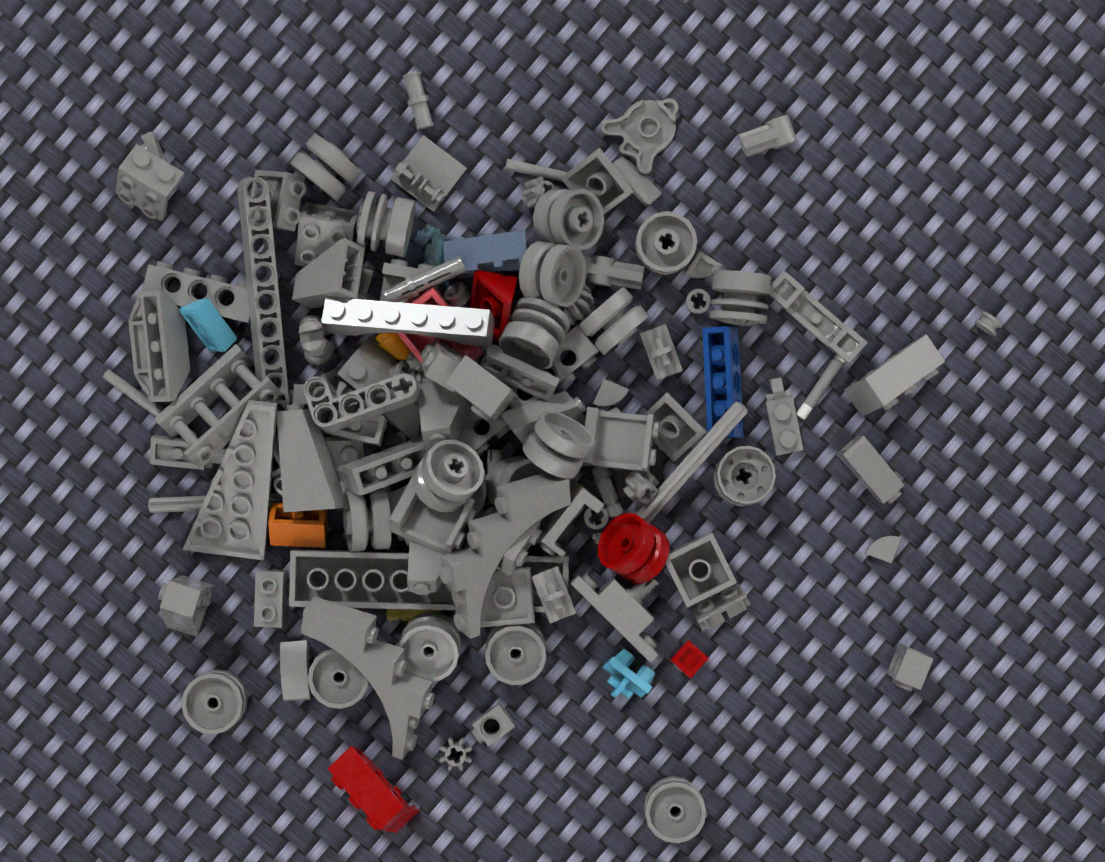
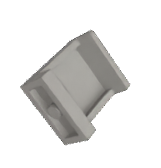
[582,407,660,472]
[389,476,478,555]
[537,479,604,557]

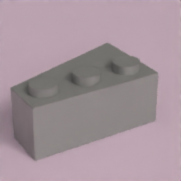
[844,334,945,417]
[445,355,516,422]
[158,575,214,637]

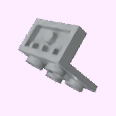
[295,202,359,267]

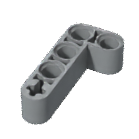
[304,373,421,432]

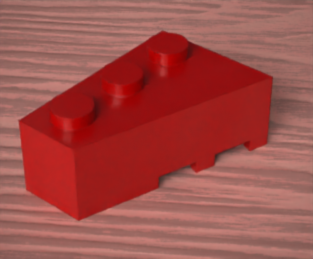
[328,746,420,833]

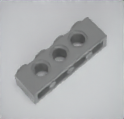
[142,261,251,324]
[342,436,428,496]

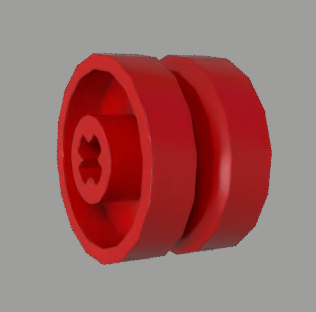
[598,513,669,584]

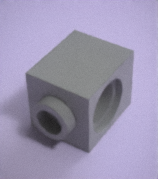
[471,701,516,747]

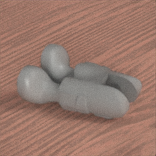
[299,315,335,366]

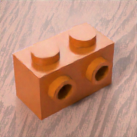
[268,503,328,548]

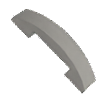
[769,271,868,364]

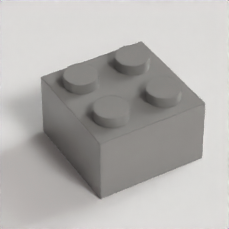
[665,532,737,608]

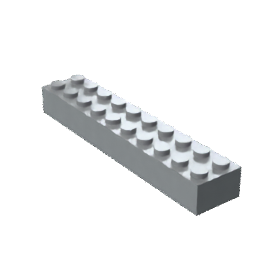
[289,549,569,612]

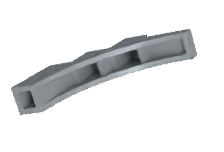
[439,472,571,639]
[301,597,434,760]

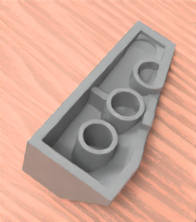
[335,336,422,440]

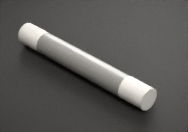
[796,354,845,420]

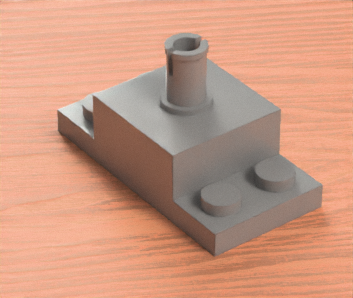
[570,573,659,663]

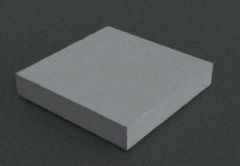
[480,567,535,627]

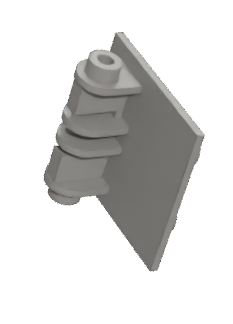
[390,135,467,212]

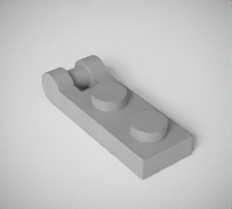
[480,345,559,402]

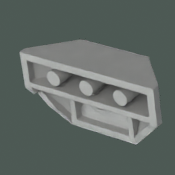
[128,290,190,402]

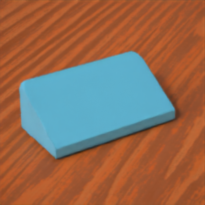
[179,298,237,352]

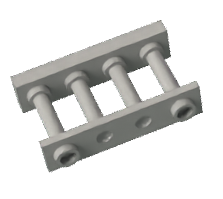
[154,344,282,469]

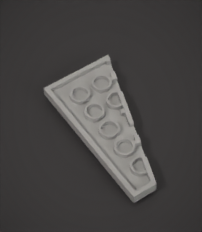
[182,400,277,560]

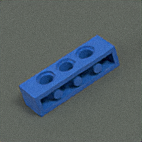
[702,326,744,439]

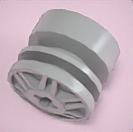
[356,191,416,257]
[709,270,771,326]
[499,297,570,370]
[713,446,776,507]

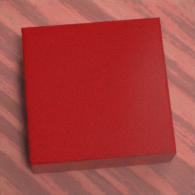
[670,639,709,679]

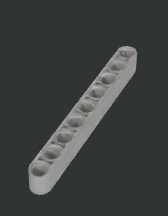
[237,177,290,424]

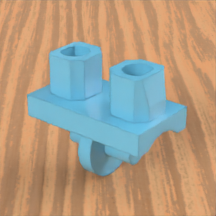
[602,649,655,699]

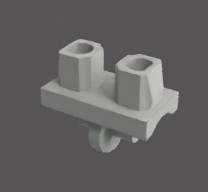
[640,324,683,380]
[532,566,576,624]

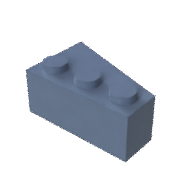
[443,230,527,280]

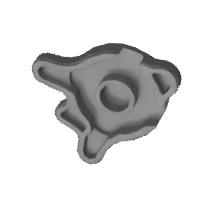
[600,98,679,175]

